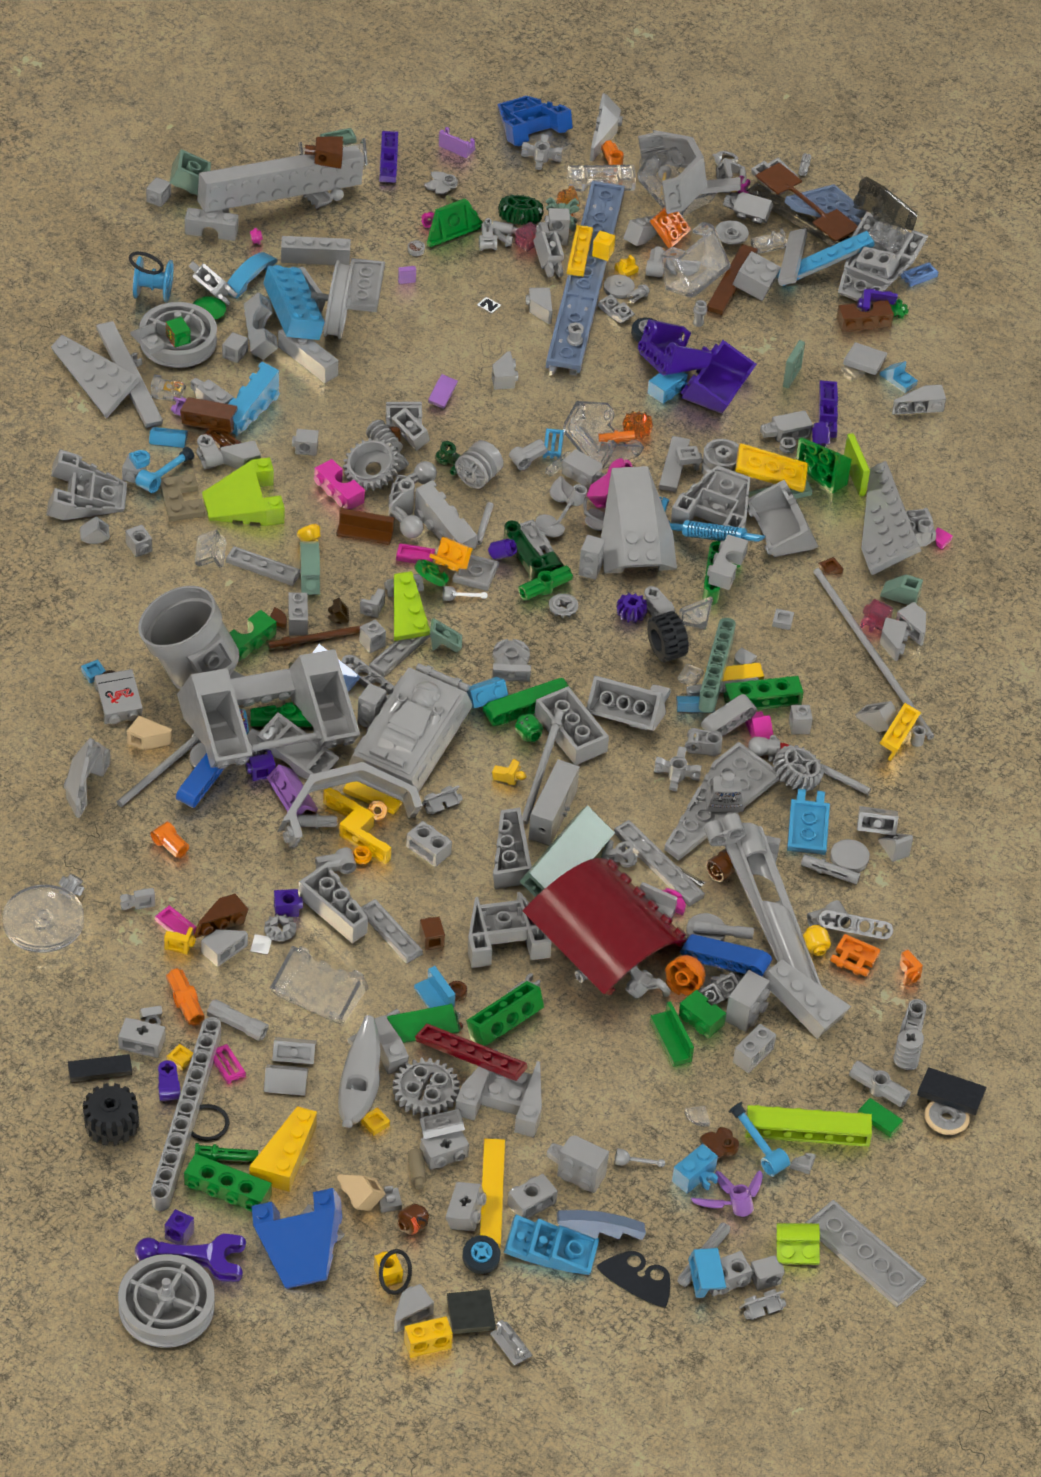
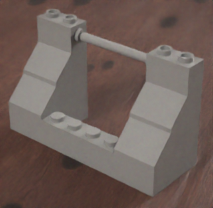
[177,649,360,769]

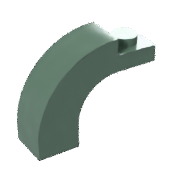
[300,541,320,595]

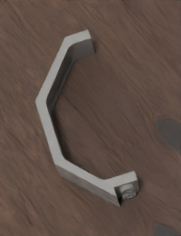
[638,130,707,214]
[277,762,422,849]

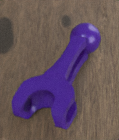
[134,1234,246,1282]

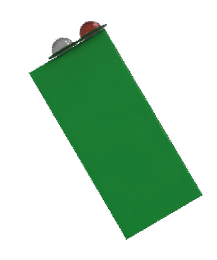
[387,1004,463,1043]

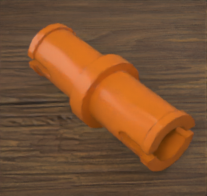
[598,430,635,445]

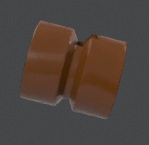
[706,848,736,882]

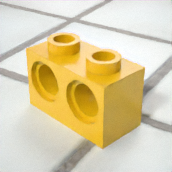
[404,1316,453,1358]

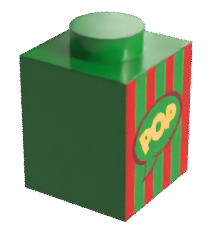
[165,317,191,348]

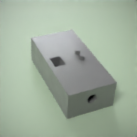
[528,759,580,846]

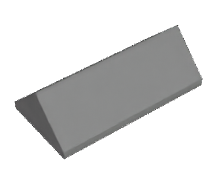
[586,675,666,731]

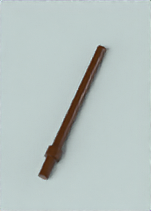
[267,625,362,649]

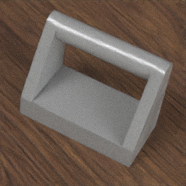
[716,158,748,193]

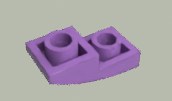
[428,374,458,409]

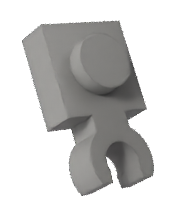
[120,888,155,910]

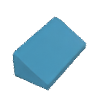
[149,427,188,448]
[676,696,715,713]

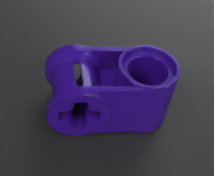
[158,1060,181,1101]

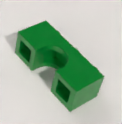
[229,610,277,662]

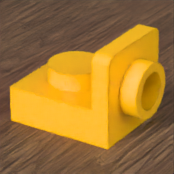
[164,927,196,955]

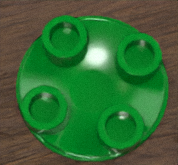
[193,296,226,320]

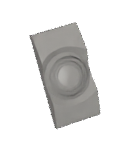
[256,713,339,780]

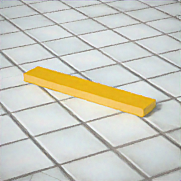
[480,1138,505,1249]

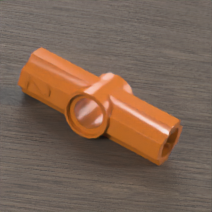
[166,968,205,1026]

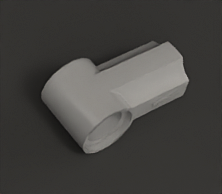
[646,246,665,278]
[509,439,547,470]
[315,847,357,874]
[807,900,849,927]

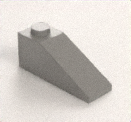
[374,1015,409,1074]

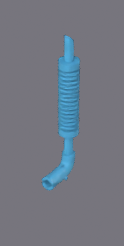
[660,497,765,542]

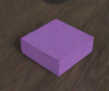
[398,266,416,284]

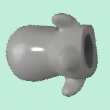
[748,735,780,762]

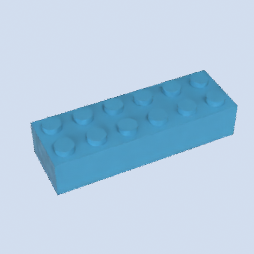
[263,265,325,340]

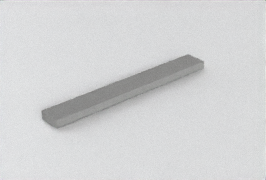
[96,321,163,428]

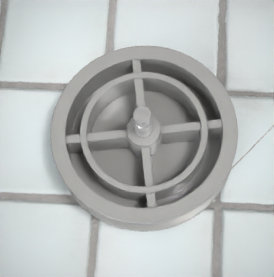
[139,302,217,368]
[118,1254,215,1348]

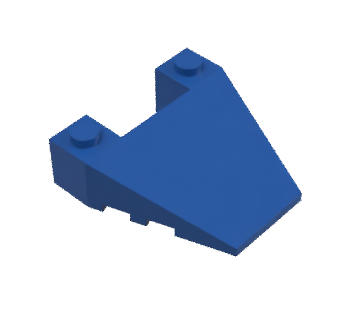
[497,96,573,146]
[252,1188,343,1289]

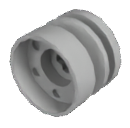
[455,440,504,489]

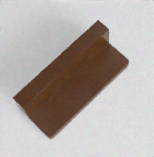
[180,397,238,433]
[336,508,395,545]

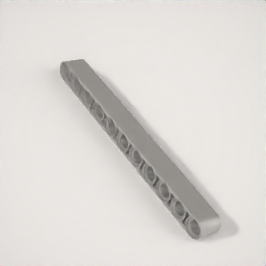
[151,1017,221,1211]

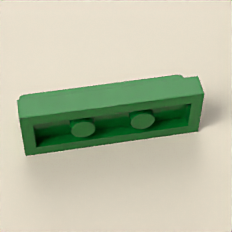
[650,1001,694,1067]

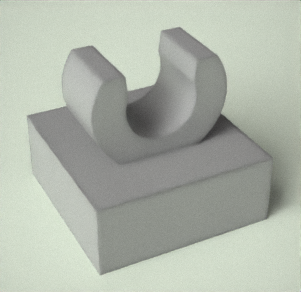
[139,1005,163,1025]
[379,1186,402,1213]

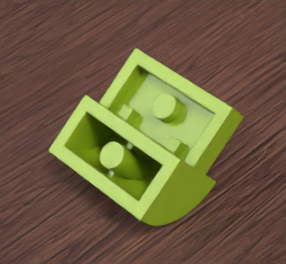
[777,1223,820,1265]

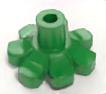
[890,299,909,318]

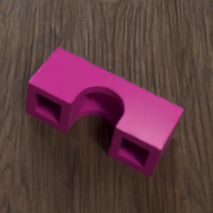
[314,459,365,510]

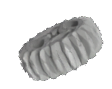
[773,745,824,792]

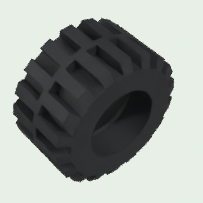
[647,611,689,662]

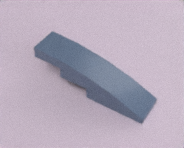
[557,1210,646,1240]

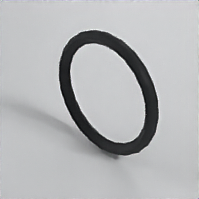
[129,251,164,275]
[191,1104,229,1141]
[379,1249,412,1295]

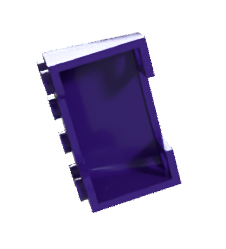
[638,319,713,376]
[681,340,757,414]

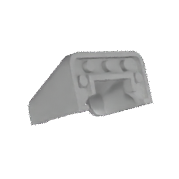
[747,479,819,557]

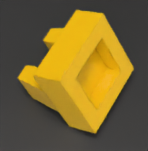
[614,255,639,277]

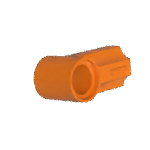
[601,140,624,172]
[150,821,189,858]

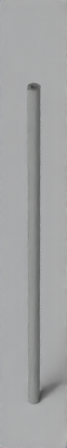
[813,568,934,740]

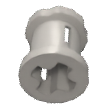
[567,322,584,346]

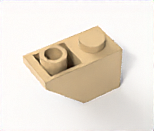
[127,716,173,750]
[337,1174,386,1211]

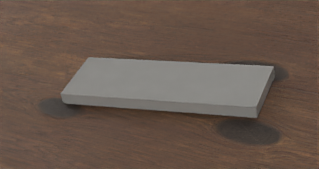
[805,1200,927,1307]

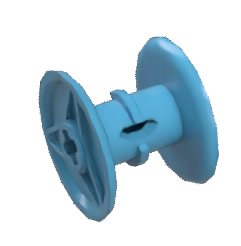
[133,256,174,303]

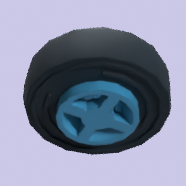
[462,1235,501,1274]

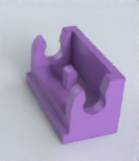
[439,127,476,158]

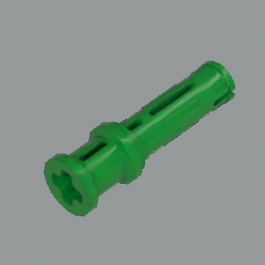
[195,1143,258,1163]

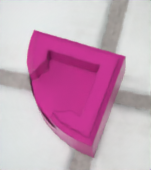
[935,527,953,549]

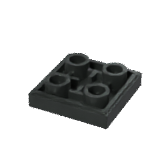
[447,1289,496,1334]

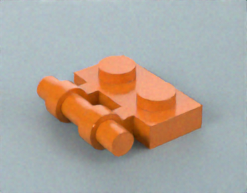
[830,934,881,977]

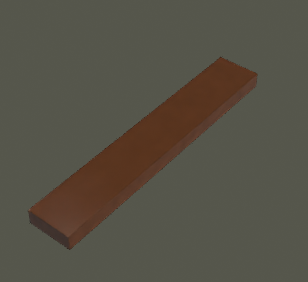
[707,244,758,315]

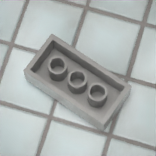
[535,686,609,765]

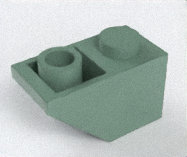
[880,574,923,605]

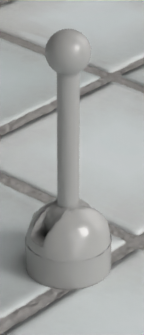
[614,1148,665,1167]

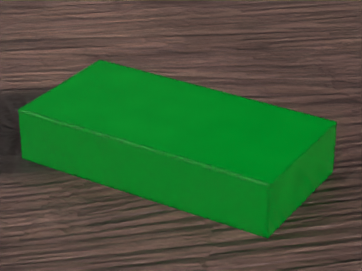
[858,1098,903,1137]

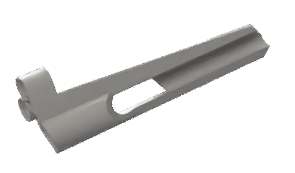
[704,813,822,986]

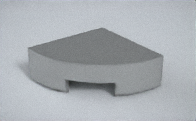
[790,1153,816,1175]

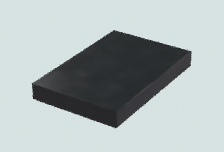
[917,1067,987,1115]

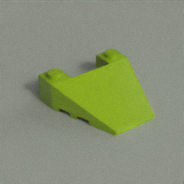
[202,457,285,526]

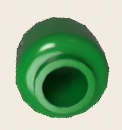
[515,714,543,742]

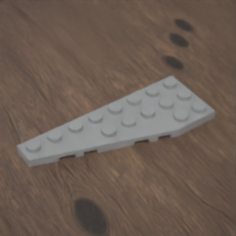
[861,461,921,575]
[664,742,781,861]

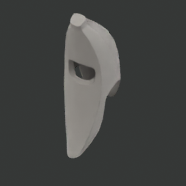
[338,1015,380,1128]

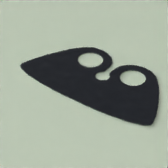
[597,1251,670,1307]

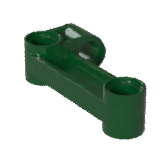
[503,520,564,580]

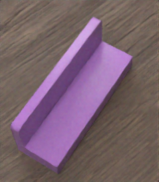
[267,765,318,818]

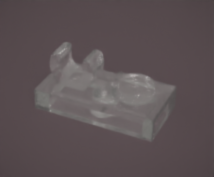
[751,229,787,254]

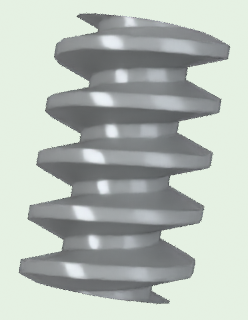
[366,420,403,453]
[893,1029,924,1070]

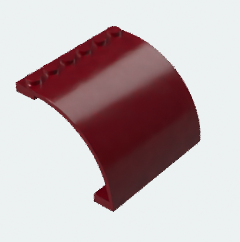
[522,858,687,995]

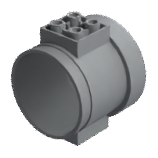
[138,586,239,690]

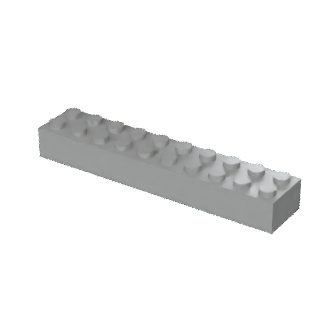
[198,145,364,213]

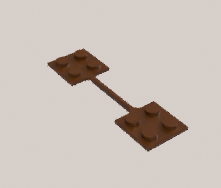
[755,162,858,242]

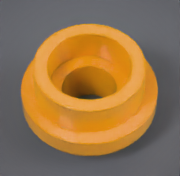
[368,800,387,820]
[353,846,372,864]

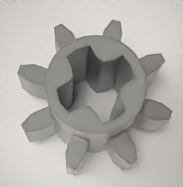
[59,873,85,898]

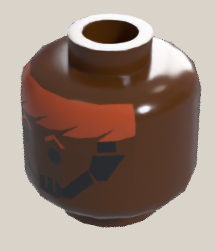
[397,1203,429,1235]

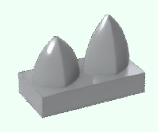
[492,653,531,682]

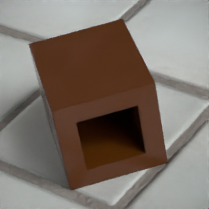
[419,916,445,950]

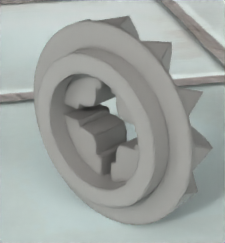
[549,594,578,618]
[264,914,296,941]

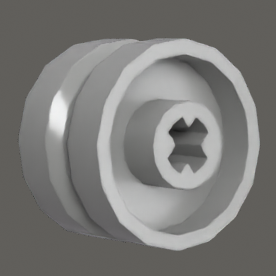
[702,439,739,475]

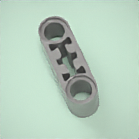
[701,694,757,737]

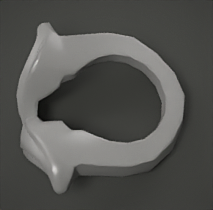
[713,151,738,165]

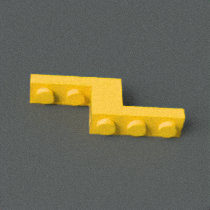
[323,788,391,864]

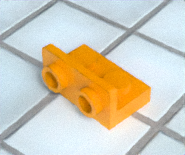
[429,537,473,571]

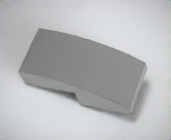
[597,294,635,323]
[699,971,739,1006]

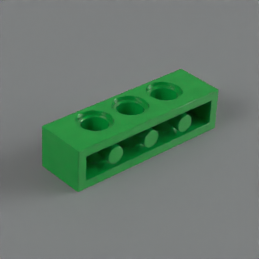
[723,676,804,710]
[466,981,544,1046]
[184,1154,272,1212]

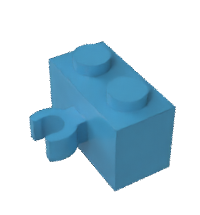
[672,1144,718,1194]

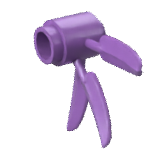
[691,1170,763,1217]

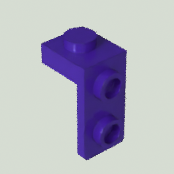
[857,289,898,312]

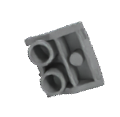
[906,508,936,547]

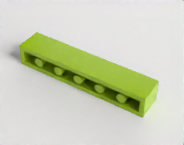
[745,1105,872,1147]

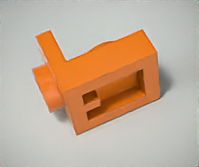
[900,950,923,986]

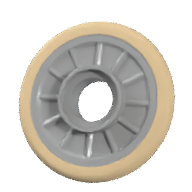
[925,1101,970,1135]

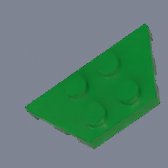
[427,198,483,247]

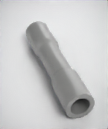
[693,920,754,940]

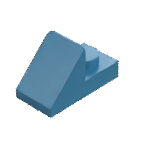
[880,361,918,393]

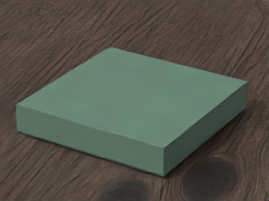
[783,340,805,388]

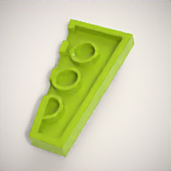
[394,571,430,641]

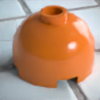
[665,955,706,996]

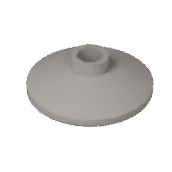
[715,220,749,244]

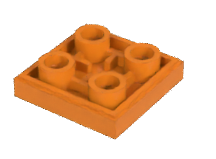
[650,208,691,249]

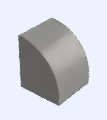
[80,516,110,544]

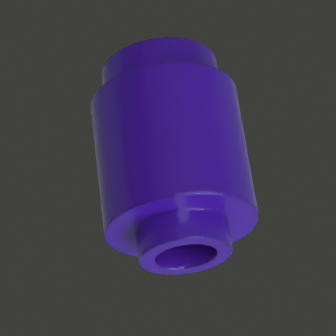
[812,422,830,448]
[488,539,517,560]

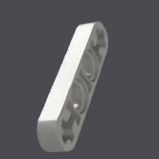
[342,655,395,699]
[817,910,893,939]

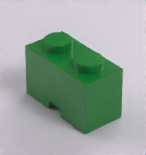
[678,990,726,1039]

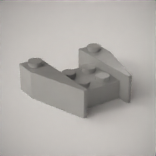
[468,892,551,968]
[455,1049,542,1138]

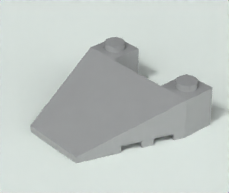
[46,449,127,520]
[671,465,750,528]

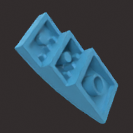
[504,1214,600,1275]

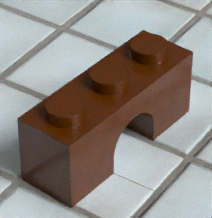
[837,300,894,332]

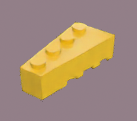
[249,1106,317,1192]

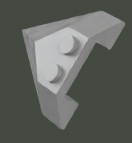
[64,738,111,818]

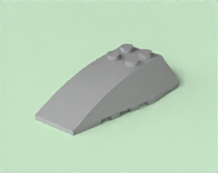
[838,212,928,304]
[601,466,677,574]

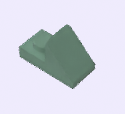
[430,618,463,652]

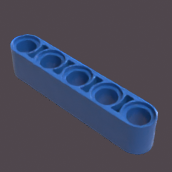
[176,753,225,808]
[680,934,772,976]

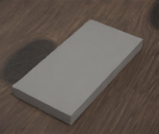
[348,258,385,312]

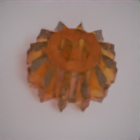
[622,410,653,439]

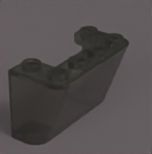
[853,177,917,231]

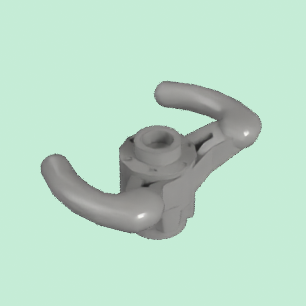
[625,966,671,999]

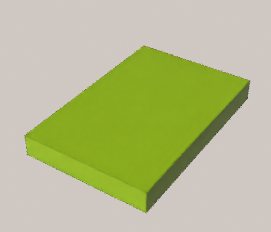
[844,433,870,497]

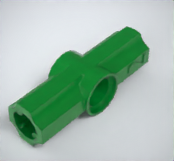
[518,565,573,601]

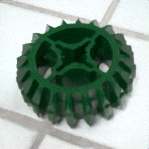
[498,194,544,226]

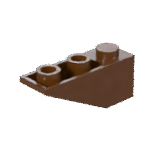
[194,894,249,938]

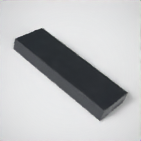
[68,1054,132,1082]

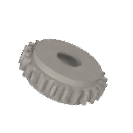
[343,438,401,491]

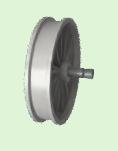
[311,260,354,339]

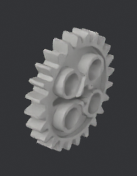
[393,1057,460,1117]

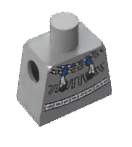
[705,772,744,812]

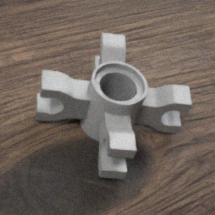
[521,134,562,170]
[654,746,702,791]

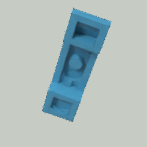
[227,252,278,299]

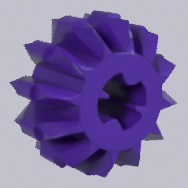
[616,592,648,623]

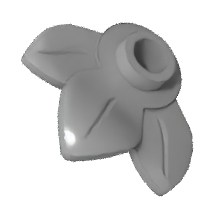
[424,171,458,194]

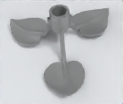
[535,476,605,537]

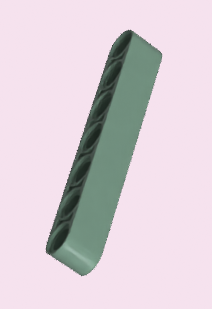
[698,618,736,713]

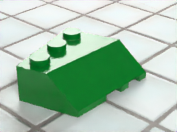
[796,437,852,494]

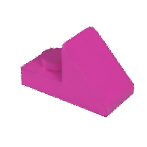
[745,711,774,739]

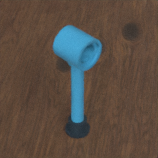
[135,447,195,493]
[728,1102,790,1177]

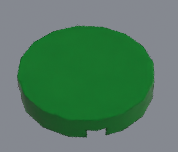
[414,559,449,586]

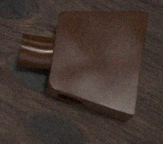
[305,136,343,169]

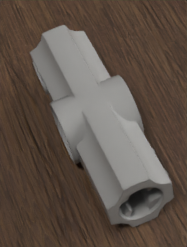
[849,1061,911,1107]

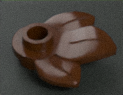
[700,1127,739,1159]

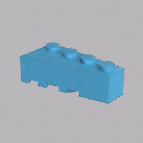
[228,362,280,436]

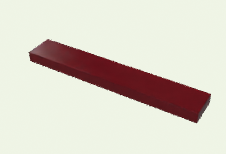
[415,1024,528,1081]

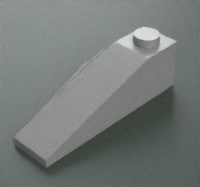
[590,93,623,161]

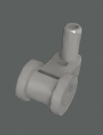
[479,218,497,251]
[601,840,637,868]

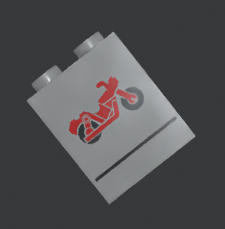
[94,669,143,724]

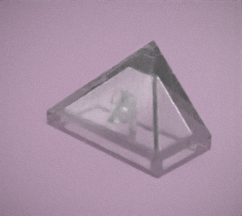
[679,596,713,630]

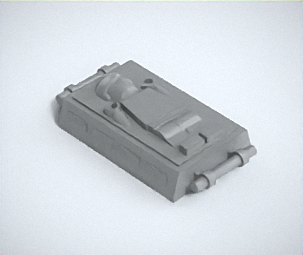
[349,663,472,793]

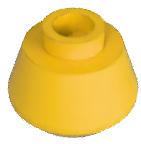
[297,523,320,541]

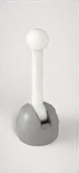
[443,586,488,601]

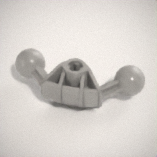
[388,461,437,538]

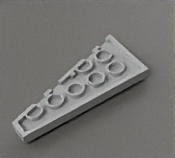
[51,335,140,419]

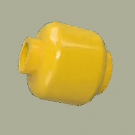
[803,925,831,956]

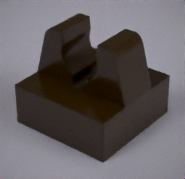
[328,598,349,624]

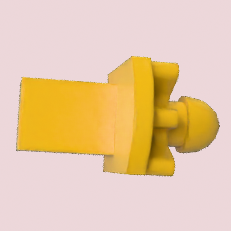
[492,759,527,786]

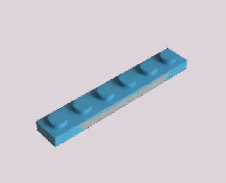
[777,231,875,286]

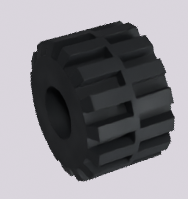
[83,1083,139,1146]

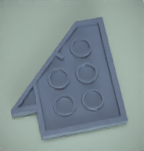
[785,184,867,225]

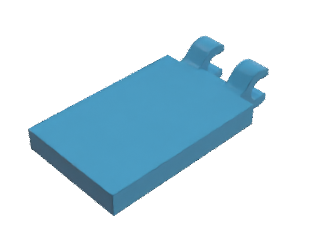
[787,789,830,855]

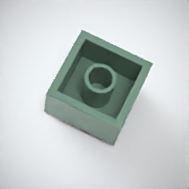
[169,149,211,195]

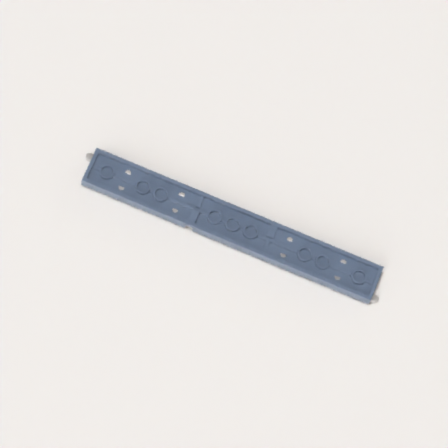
[546,181,625,376]

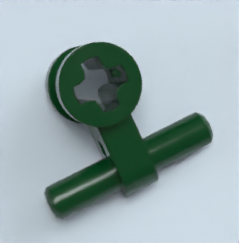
[435,441,467,475]

